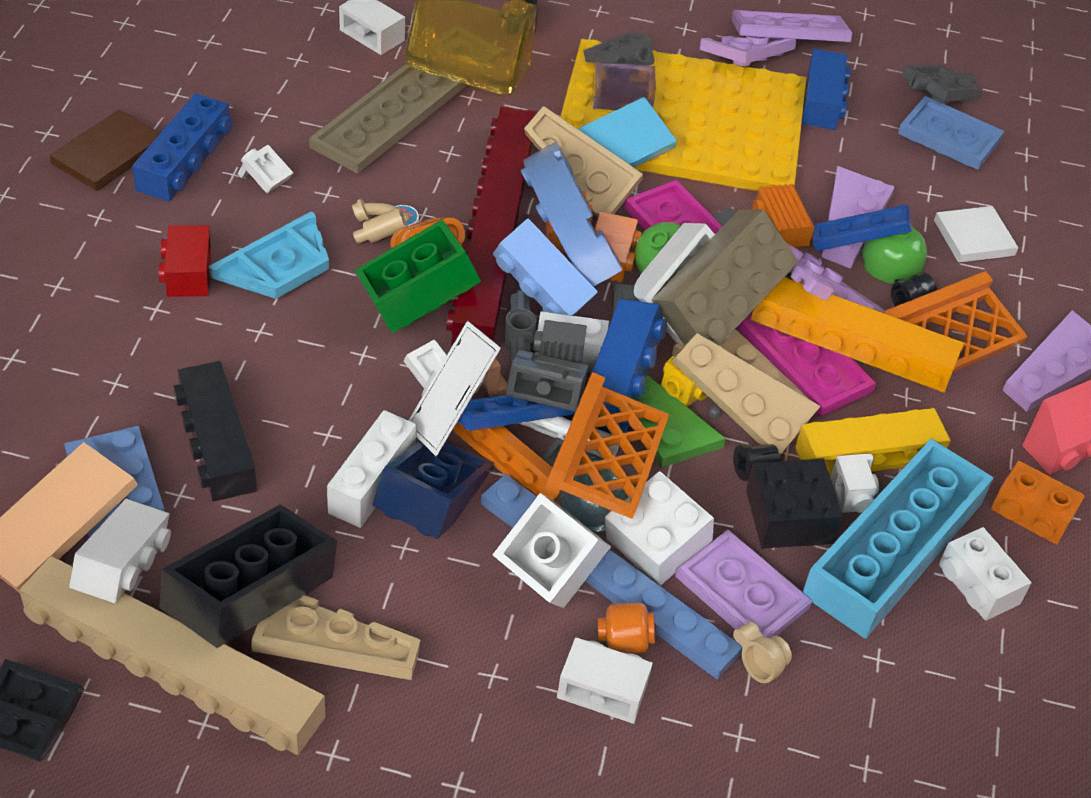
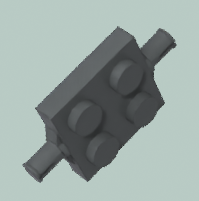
[902,64,982,104]

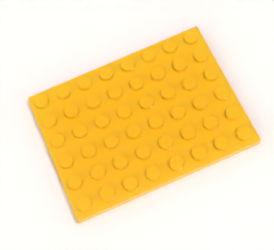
[560,39,806,191]

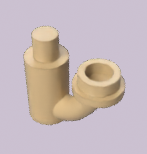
[352,199,408,244]

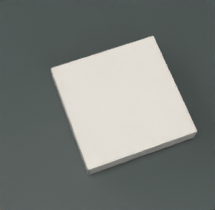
[934,206,1018,263]

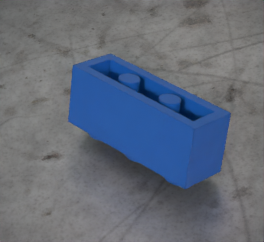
[801,49,851,130]

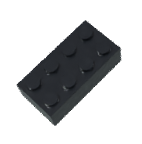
[160,504,337,648]

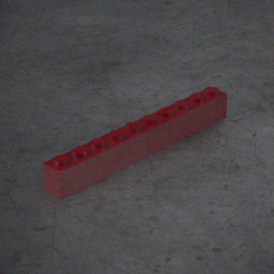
[446,106,537,345]

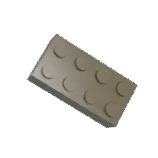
[651,209,799,346]

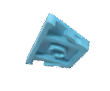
[208,211,329,299]

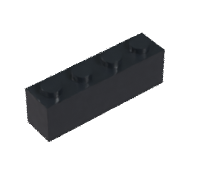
[173,361,257,502]

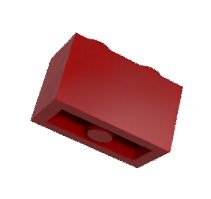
[159,225,212,297]

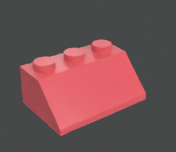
[1022,380,1091,475]

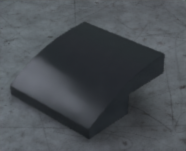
[0,659,85,762]

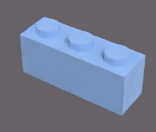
[493,219,598,316]

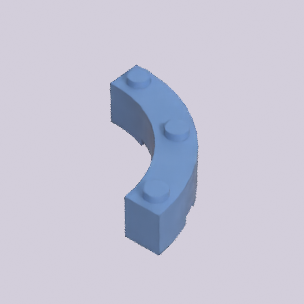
[521,141,622,287]

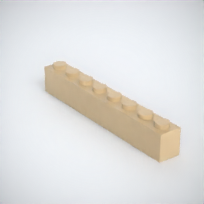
[19,556,325,755]

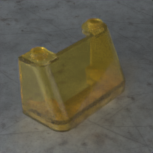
[405,0,537,94]

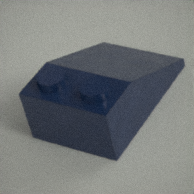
[372,439,494,539]

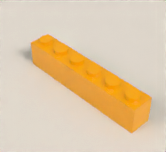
[751,277,964,393]

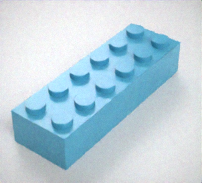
[803,439,994,639]

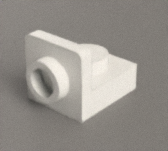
[237,145,293,194]

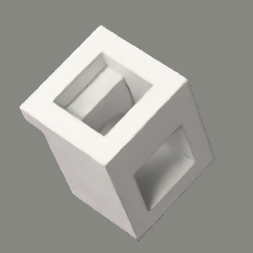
[830,453,879,513]

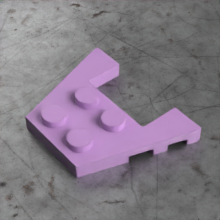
[787,244,886,313]

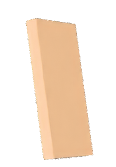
[0,442,138,593]

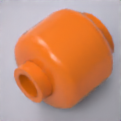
[598,602,655,655]

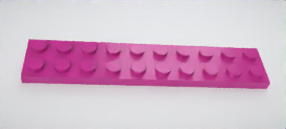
[624,180,876,417]

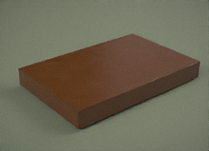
[50,109,160,191]

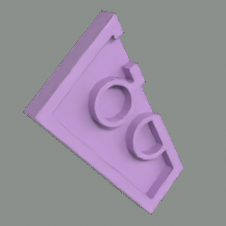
[700,36,797,66]

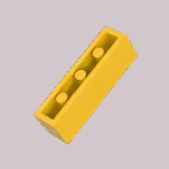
[795,408,950,476]

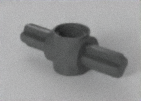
[504,290,537,366]

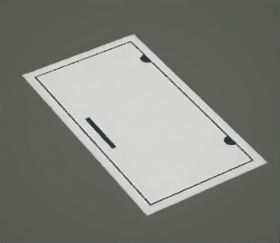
[408,321,501,456]

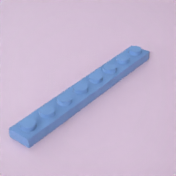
[481,474,743,680]

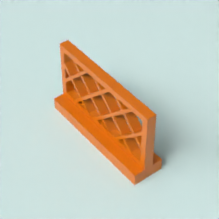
[883,271,1028,373]
[542,372,669,519]

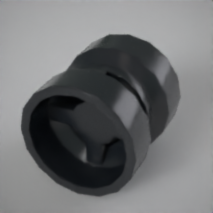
[891,272,937,307]

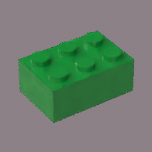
[355,219,481,334]

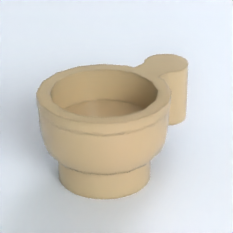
[733,622,792,683]

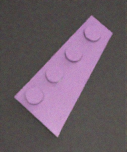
[822,166,895,269]
[1003,310,1091,412]

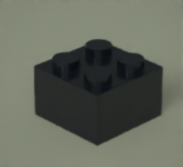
[746,459,843,549]

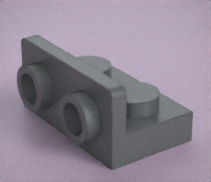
[583,32,654,82]

